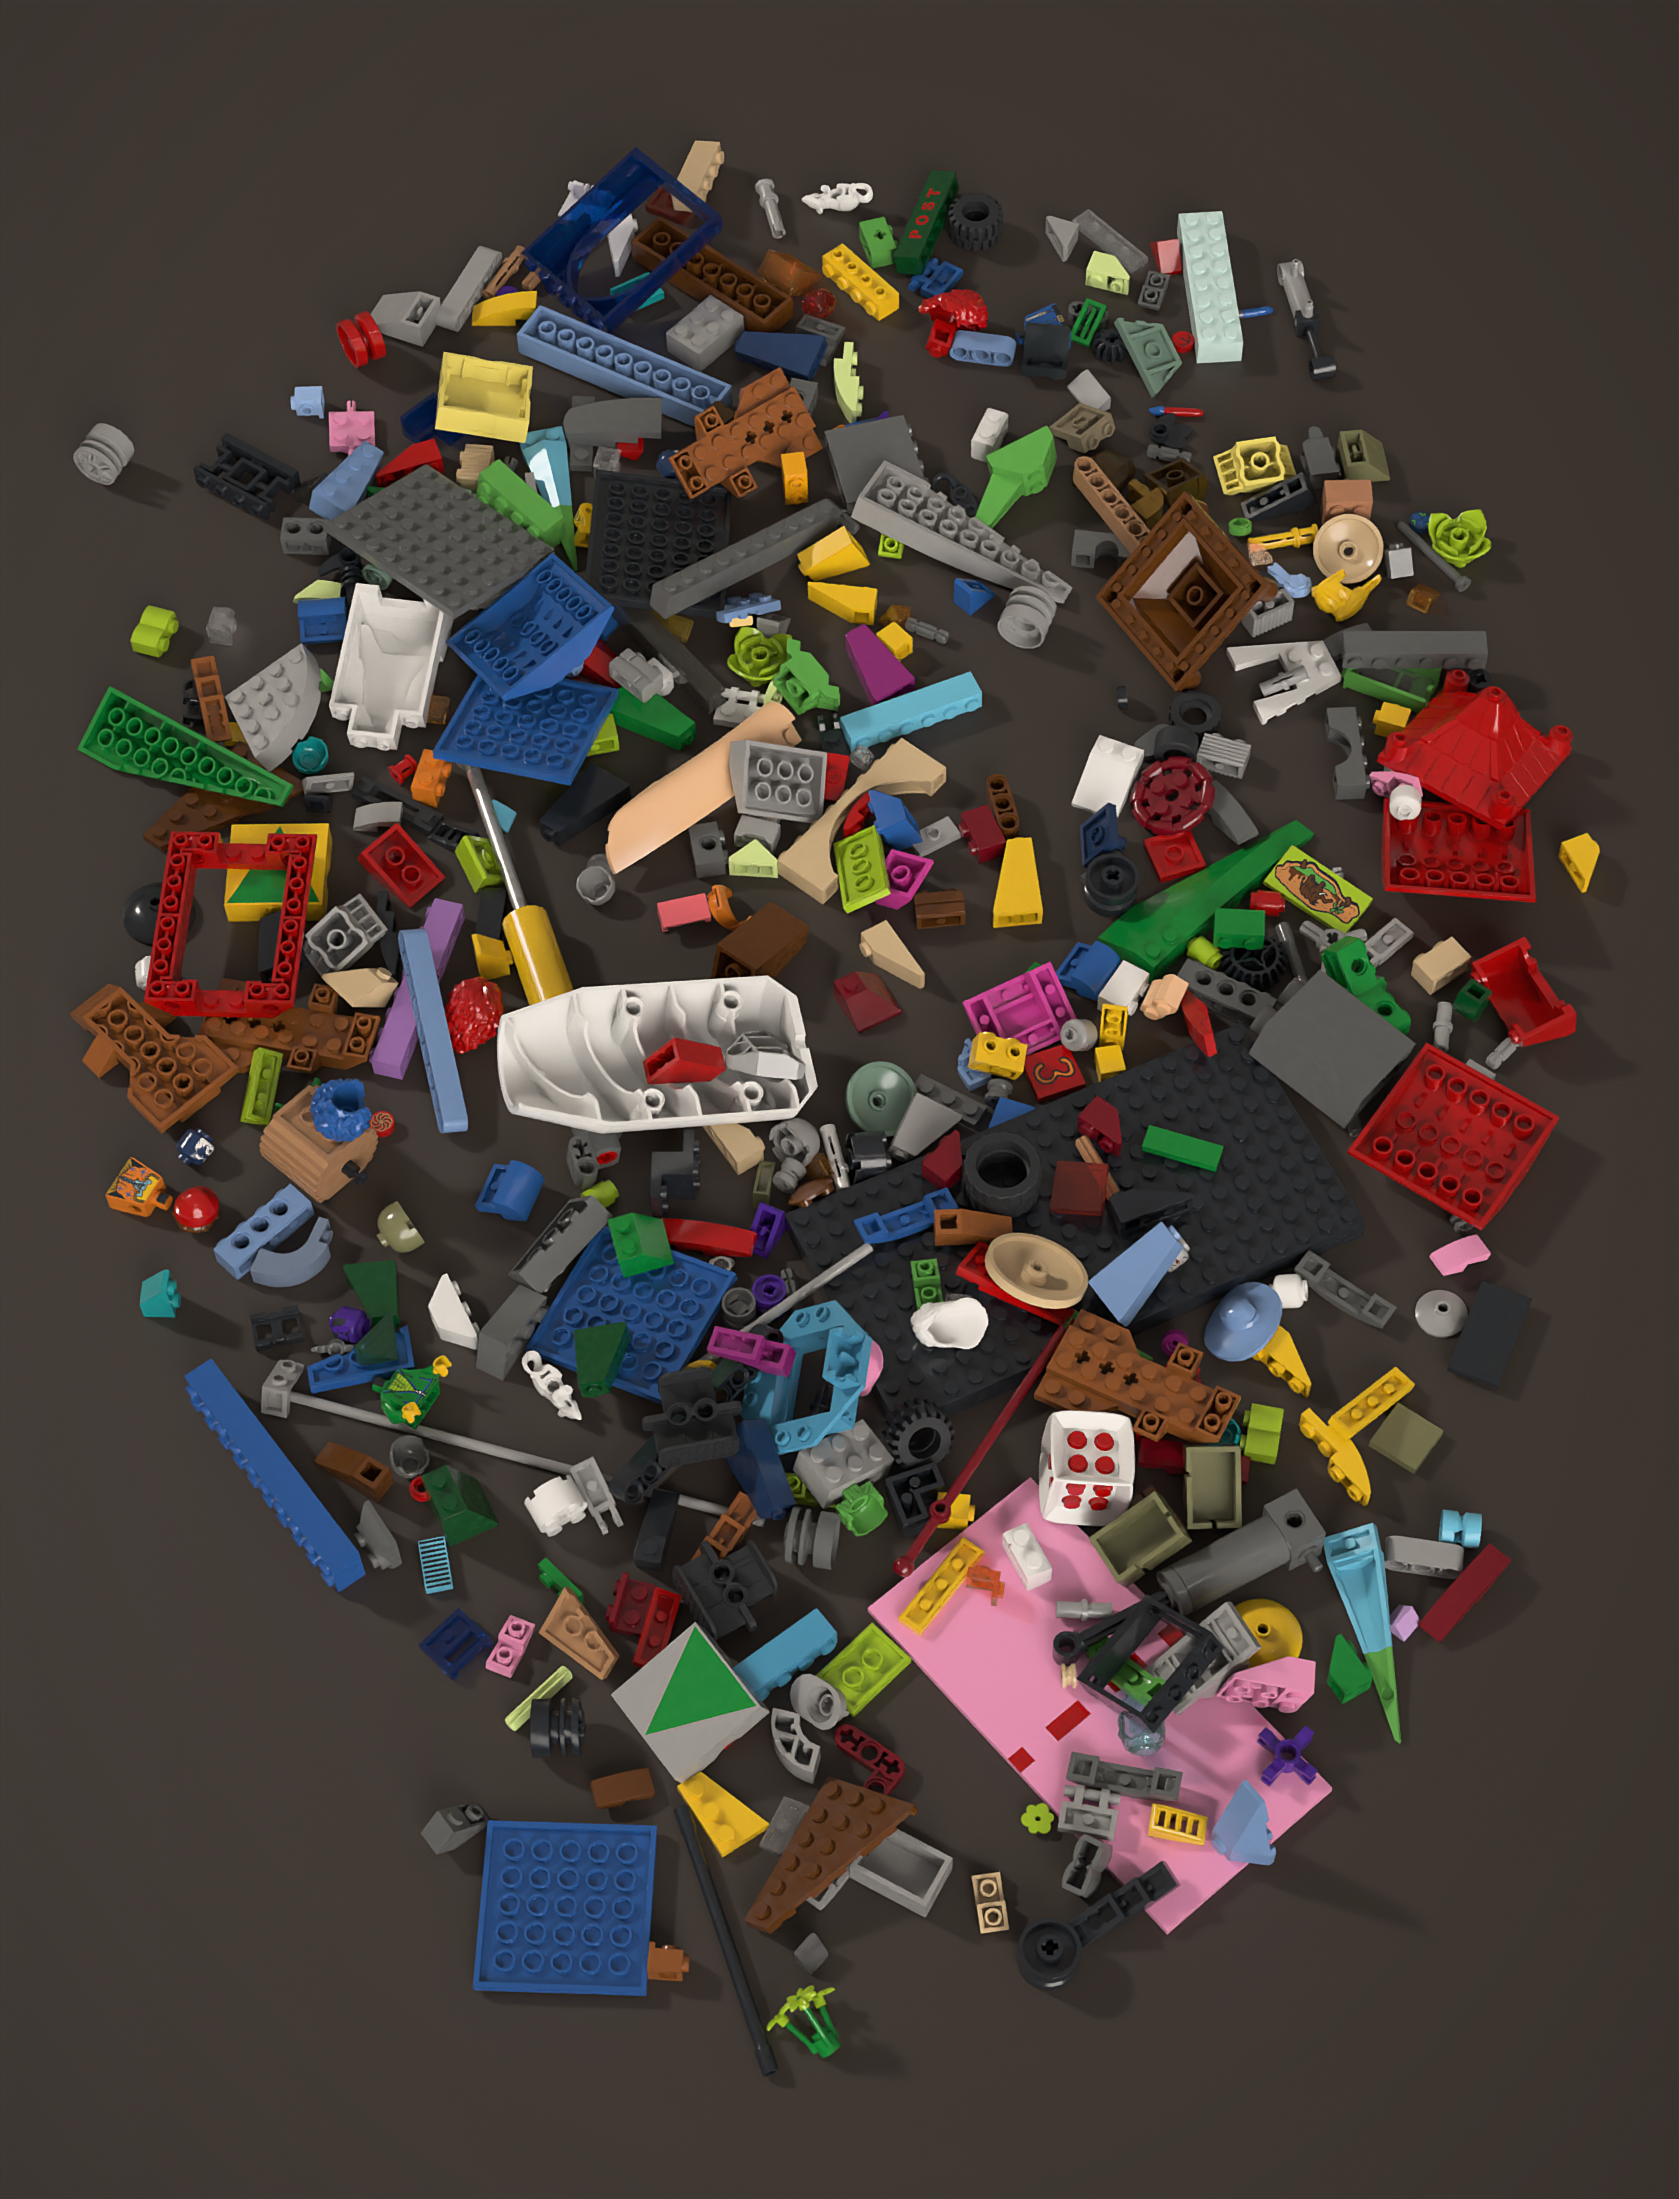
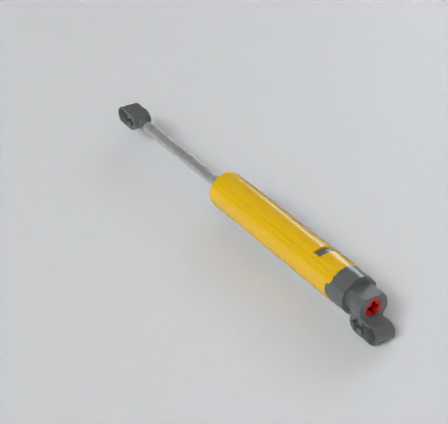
[456,763,623,1190]

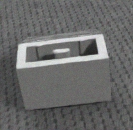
[371,291,441,347]

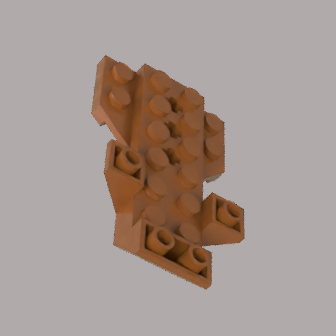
[668,367,823,499]
[199,978,380,1074]
[70,984,239,1134]
[1034,1309,1241,1443]

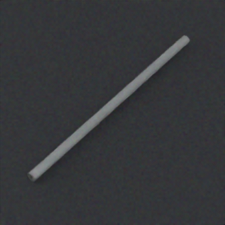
[698,1244,873,1362]

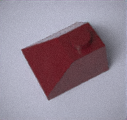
[834,971,902,1034]

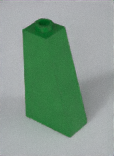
[609,686,696,751]

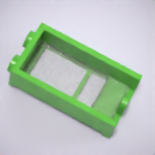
[1341,668,1442,715]

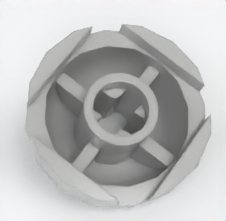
[769,1118,820,1167]

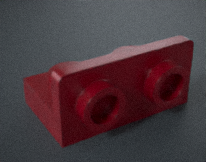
[606,1572,656,1638]

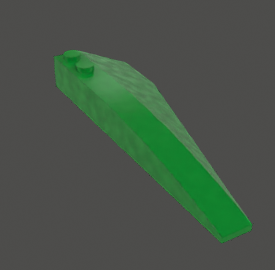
[77,686,294,807]
[1097,820,1314,983]

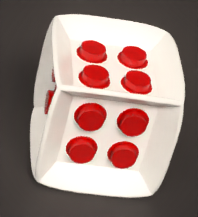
[1039,1410,1135,1526]

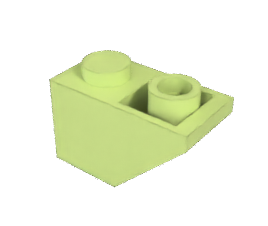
[1085,251,1130,295]

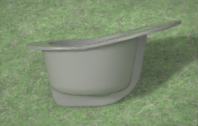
[790,1674,850,1730]

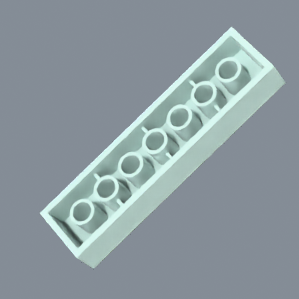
[1177,211,1243,363]

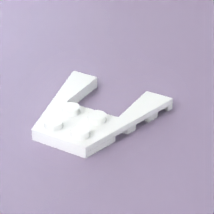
[1226,641,1341,725]

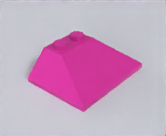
[962,962,1077,1056]

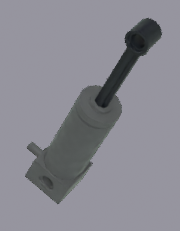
[1052,1488,1326,1666]

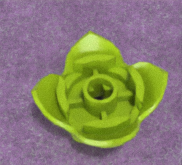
[1428,509,1491,568]
[727,626,792,687]

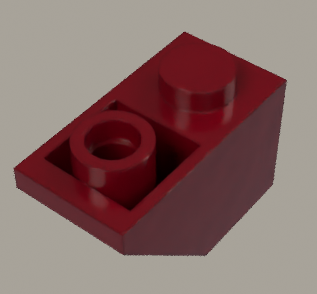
[1077,1095,1122,1157]
[921,1130,963,1190]

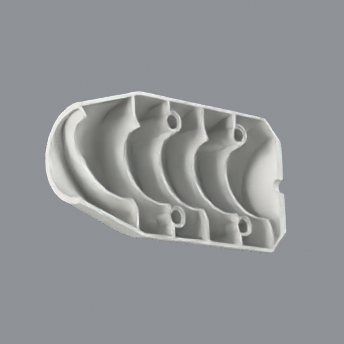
[497,976,818,1134]

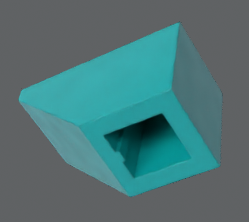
[139,1270,181,1317]

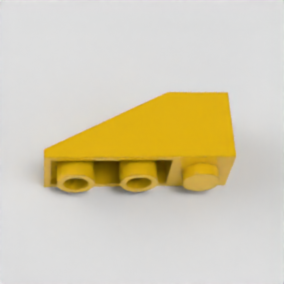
[808,582,877,625]
[1099,1004,1128,1050]
[1252,1325,1311,1398]

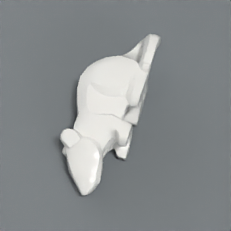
[802,183,873,214]
[522,1350,582,1420]

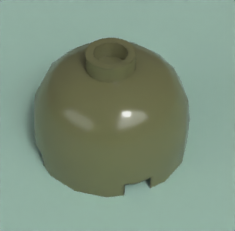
[376,1201,425,1253]

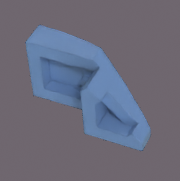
[957,1038,992,1092]

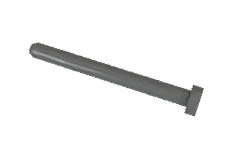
[1397,521,1471,592]

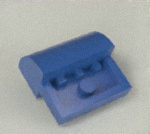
[298,597,348,645]
[1056,941,1122,1001]
[475,1160,545,1222]

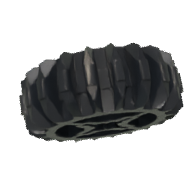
[1220,930,1288,992]

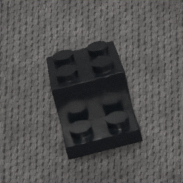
[650,1130,701,1218]

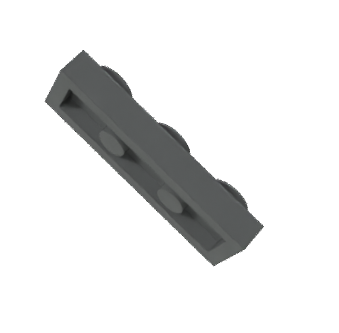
[914,1074,987,1130]

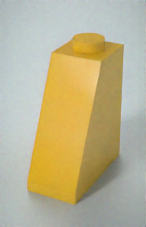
[797,526,870,582]

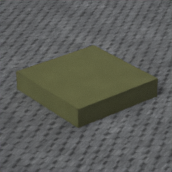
[1369,1402,1444,1474]

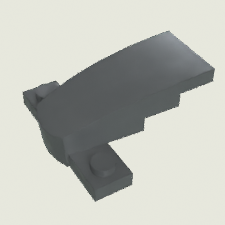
[563,396,662,472]

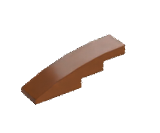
[191,656,232,743]
[691,1491,758,1577]

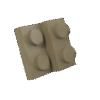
[1049,403,1116,453]

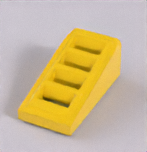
[1148,1803,1208,1846]

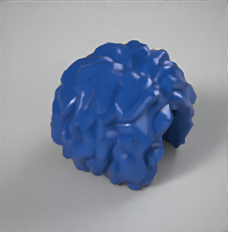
[310,1078,372,1142]

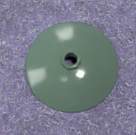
[845,1061,917,1137]

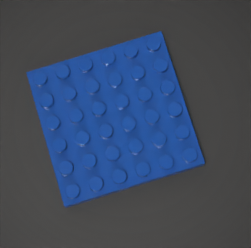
[433,675,618,786]
[526,1226,737,1405]
[473,1820,658,1996]

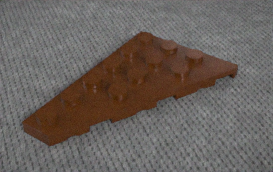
[143,741,305,852]
[744,1776,918,1934]

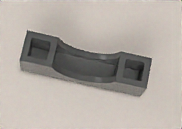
[1324,707,1370,800]

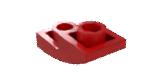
[843,792,873,839]

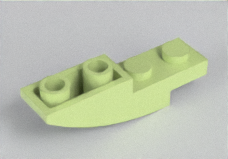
[834,342,864,423]

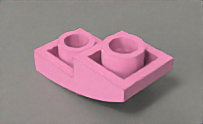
[1369,771,1423,799]
[1429,1234,1491,1276]
[486,1615,535,1678]

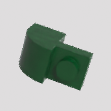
[1452,978,1492,1023]

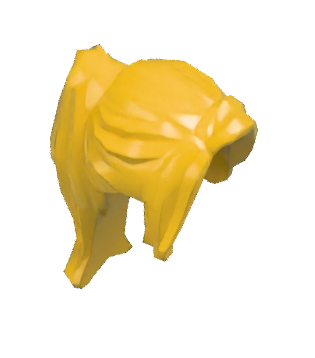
[1310,568,1382,622]

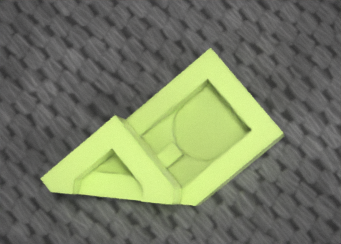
[293,580,341,604]

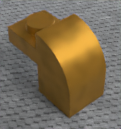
[1127,479,1164,530]

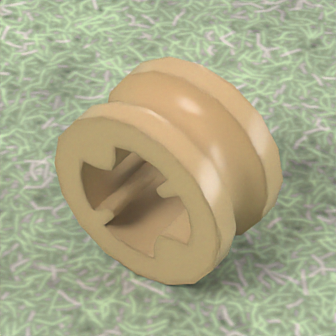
[1061,1663,1077,1688]

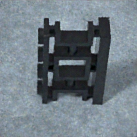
[193,433,301,520]

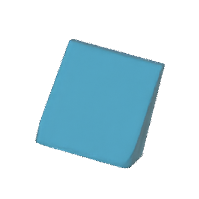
[491,799,517,833]

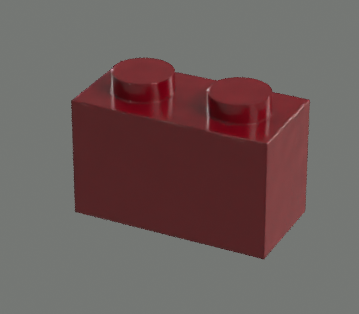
[958,804,1006,864]

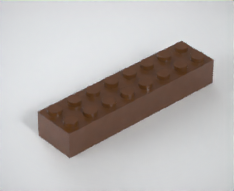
[631,216,794,333]

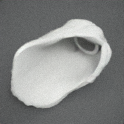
[910,1297,989,1349]

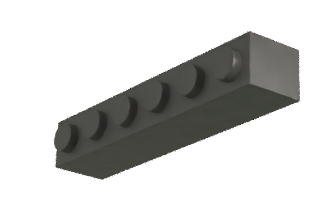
[1341,631,1488,669]

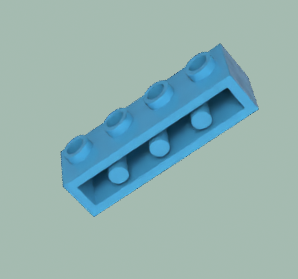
[733,1608,837,1701]

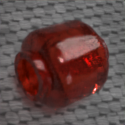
[803,288,836,319]

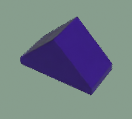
[750,1202,786,1259]

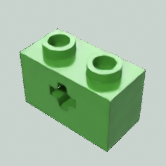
[859,217,899,269]

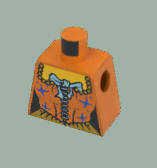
[105,1157,173,1217]

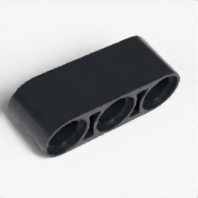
[475,887,508,941]

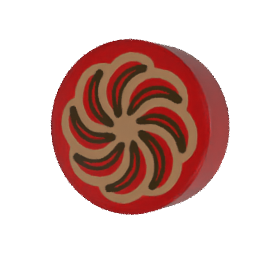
[369,1111,395,1137]

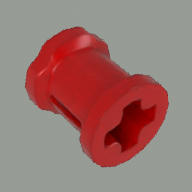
[388,754,418,785]

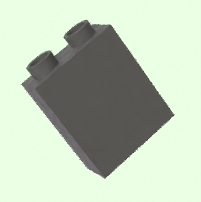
[1249,970,1416,1129]

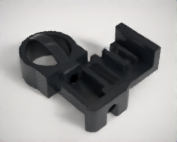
[182,679,225,726]

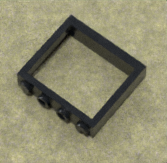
[1076,1595,1224,1734]

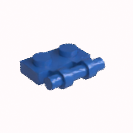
[908,258,963,298]

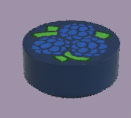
[1409,511,1430,534]

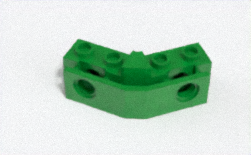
[1320,936,1411,1035]

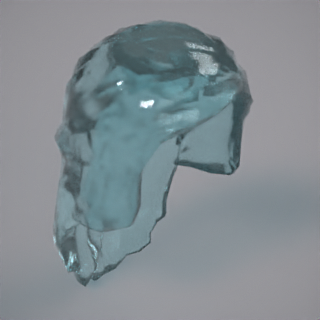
[1117,1694,1166,1756]

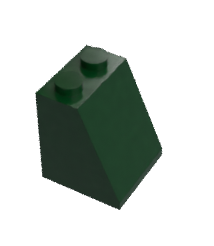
[421,1465,499,1547]

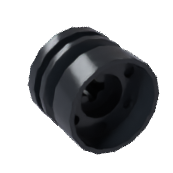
[530,1698,586,1758]

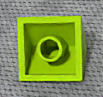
[455,835,504,894]

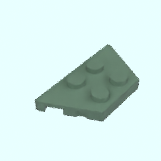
[1114,318,1182,397]

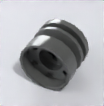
[783,1507,841,1570]

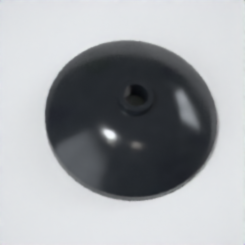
[122,882,196,946]

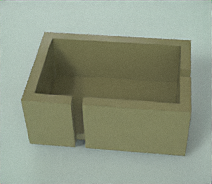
[1182,1443,1242,1529]
[1089,1491,1192,1588]

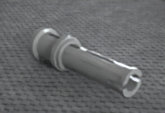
[755,179,786,239]

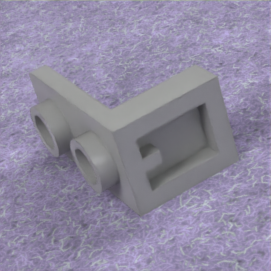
[261,1360,304,1418]

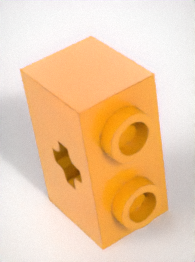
[781,452,808,505]

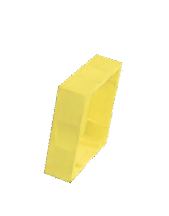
[435,352,533,443]

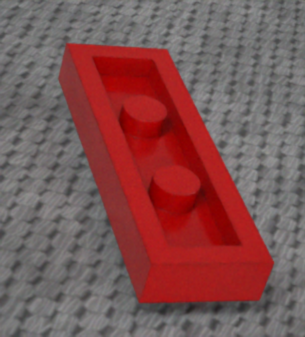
[632,1587,682,1668]

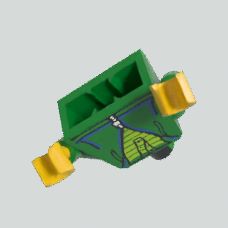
[372,1355,452,1429]

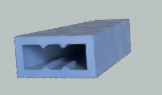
[1088,1221,1184,1327]

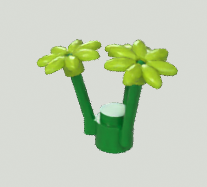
[767,1985,841,2059]

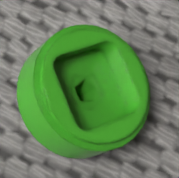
[1229,518,1252,536]

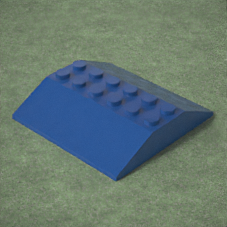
[446,553,614,701]

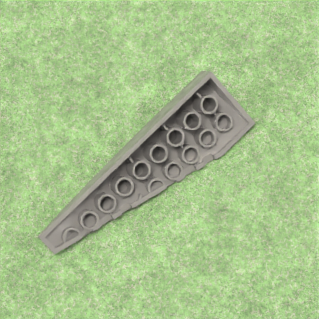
[851,460,1072,604]

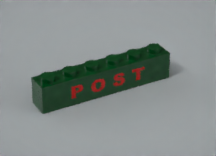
[893,170,959,275]

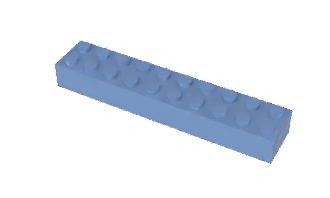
[517,305,733,427]

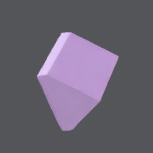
[1390,1605,1421,1642]

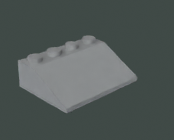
[729,740,827,824]

